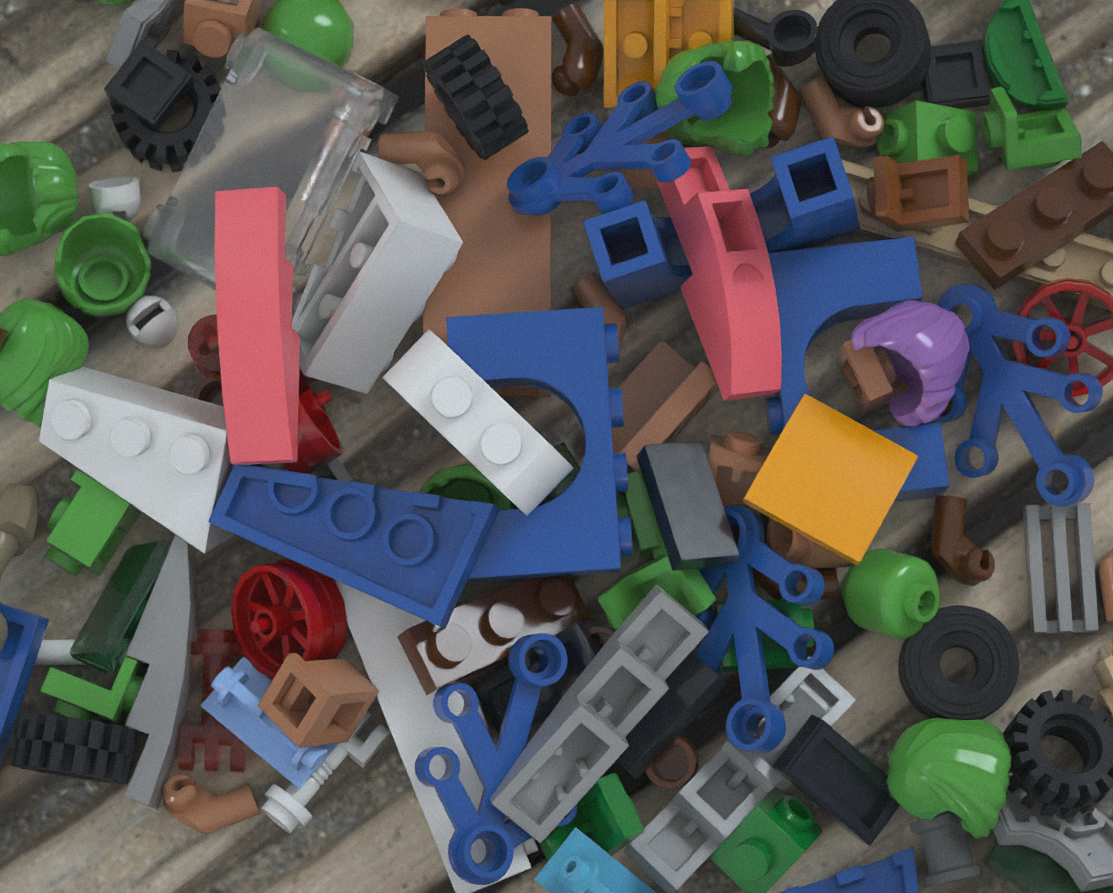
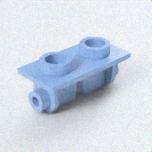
[200,657,339,789]

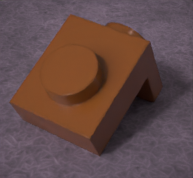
[867,155,969,232]

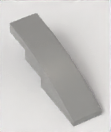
[124,534,198,810]
[490,584,709,843]
[624,656,856,893]

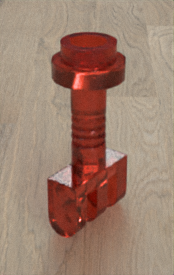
[178,629,247,773]

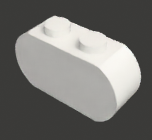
[382,329,573,516]

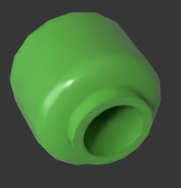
[842,548,940,639]

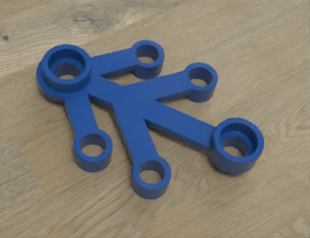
[507,61,732,216]
[933,284,1103,507]
[695,505,834,754]
[415,633,577,885]

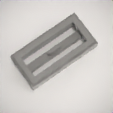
[1023,503,1099,635]

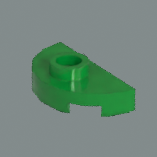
[983,0,1069,111]

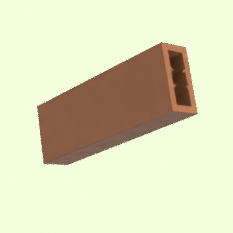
[423,8,552,398]

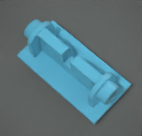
[534,827,657,893]

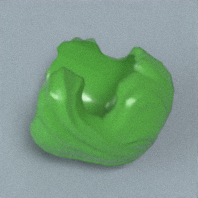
[655,40,775,158]
[0,141,79,256]
[0,298,89,428]
[886,718,1011,838]

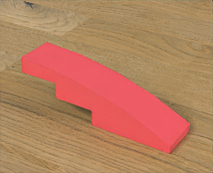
[215,187,300,465]

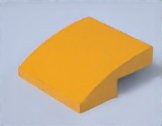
[604,0,734,108]
[743,394,918,566]

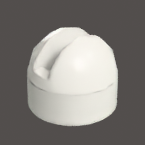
[88,176,141,222]
[126,296,179,349]

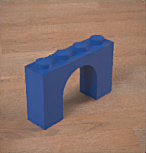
[583,136,860,310]
[765,237,950,502]
[446,307,633,582]

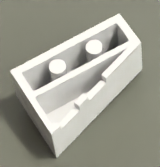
[292,151,463,394]
[39,367,234,554]

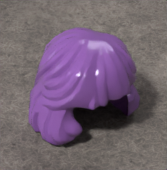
[851,300,970,427]

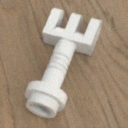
[261,712,391,833]

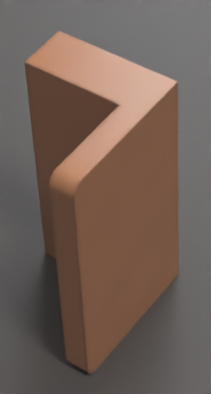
[581,341,719,474]

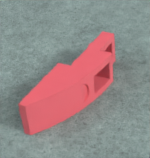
[655,146,782,401]

